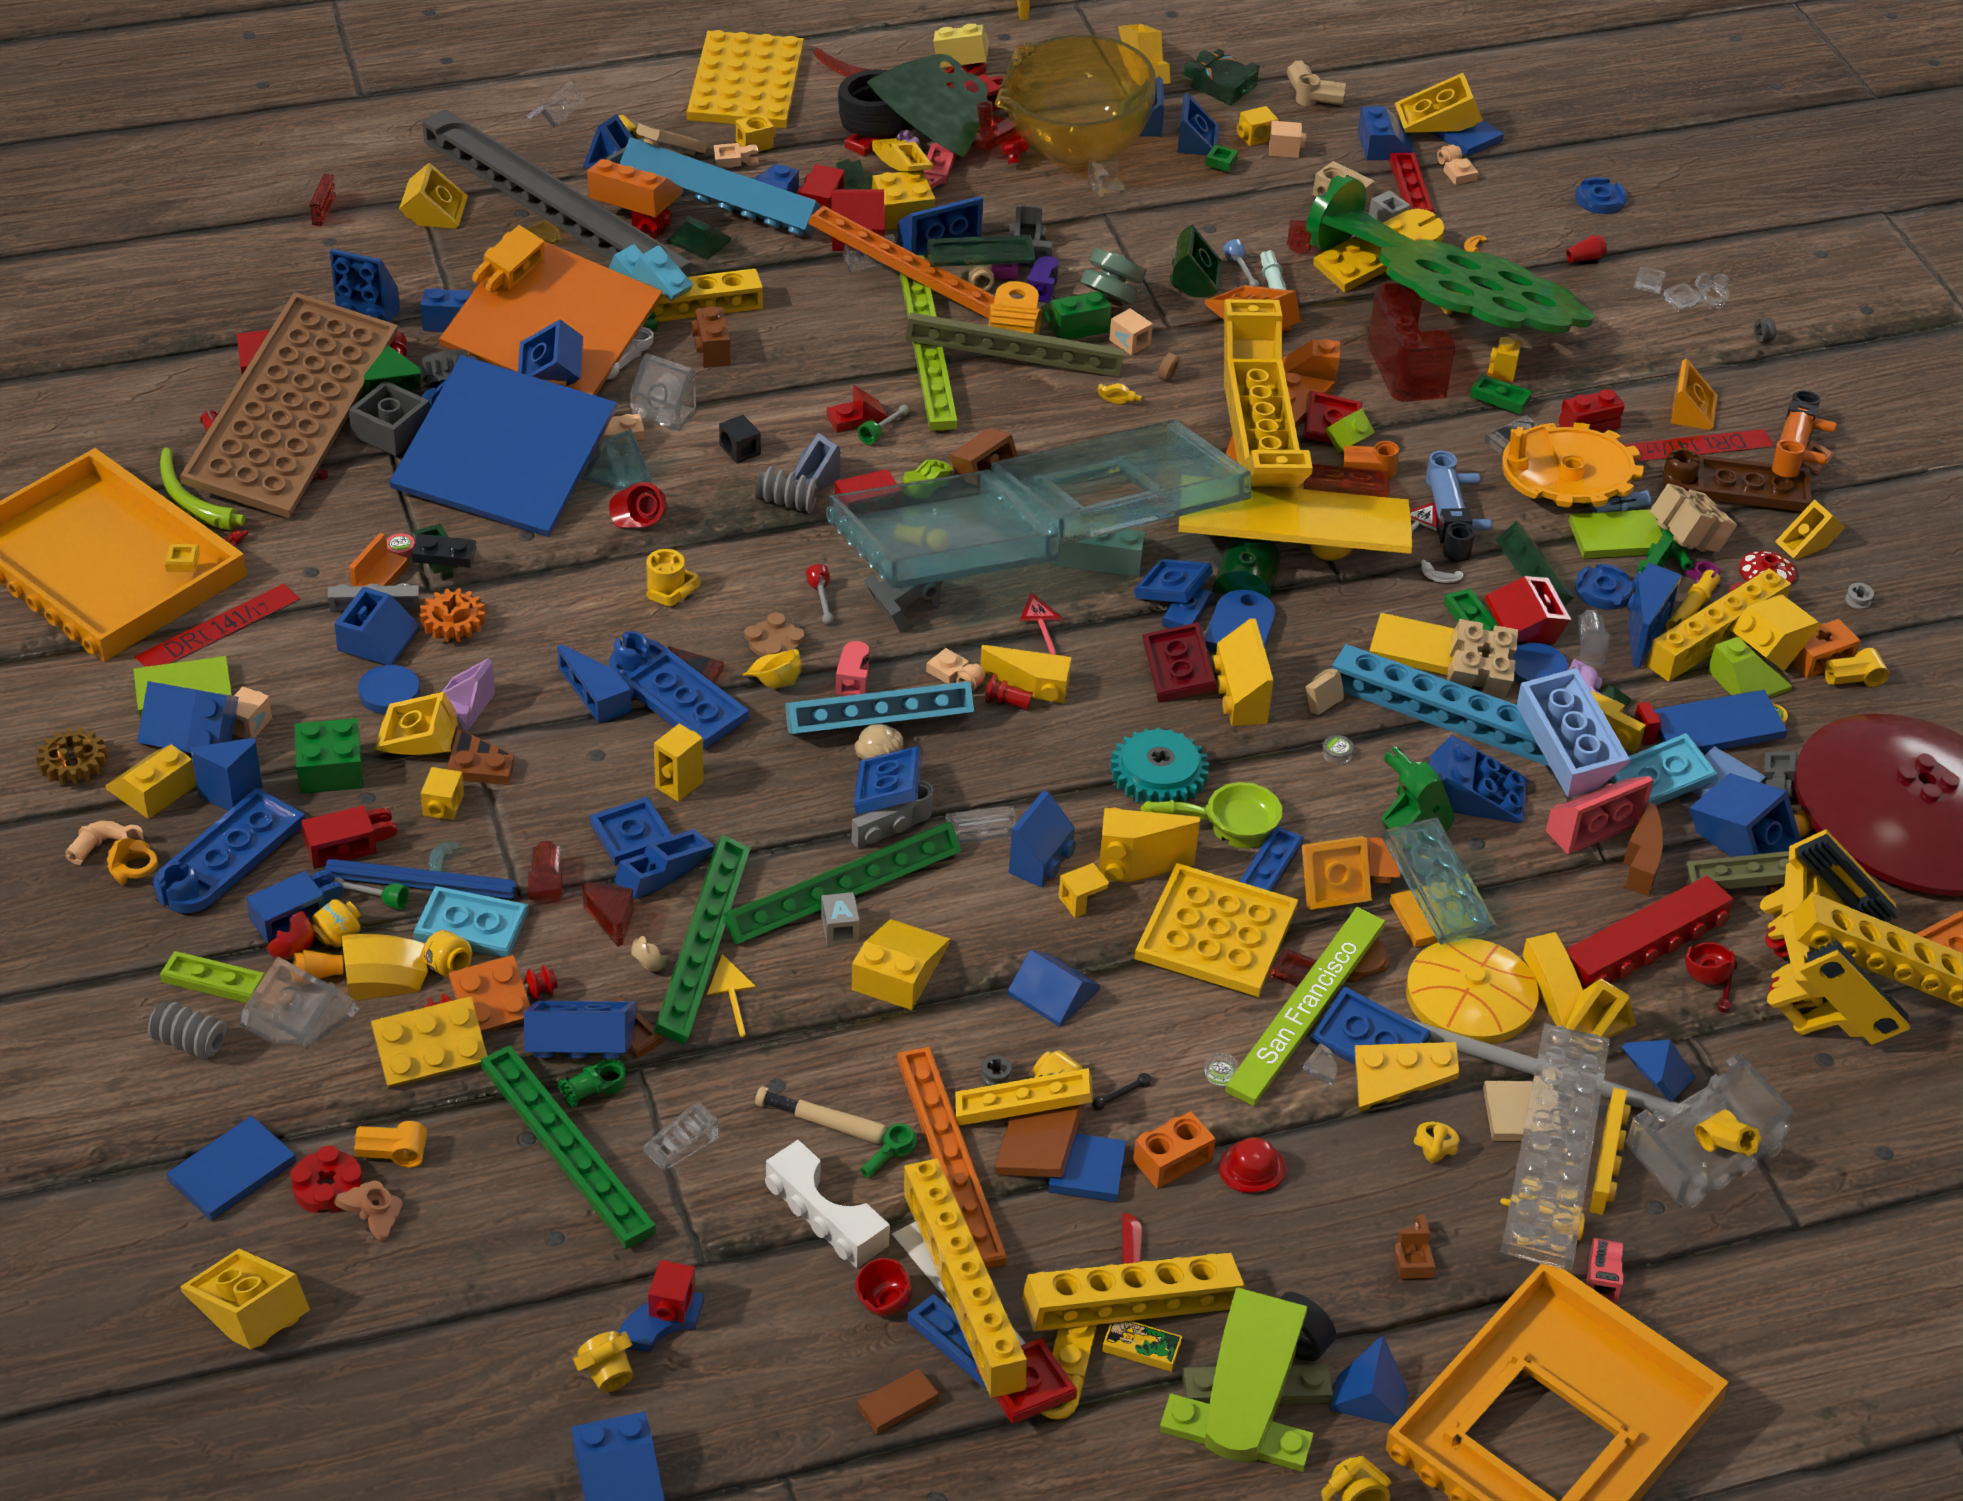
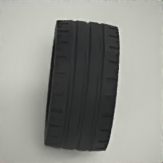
[838,69,910,137]

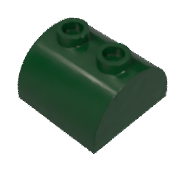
[1170,224,1222,297]
[1212,537,1280,599]

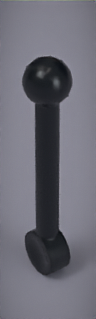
[1092,1073,1151,1110]

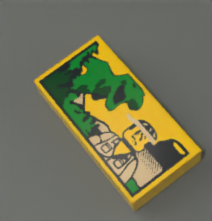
[1102,1321,1182,1372]

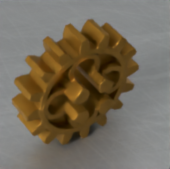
[36,727,108,786]

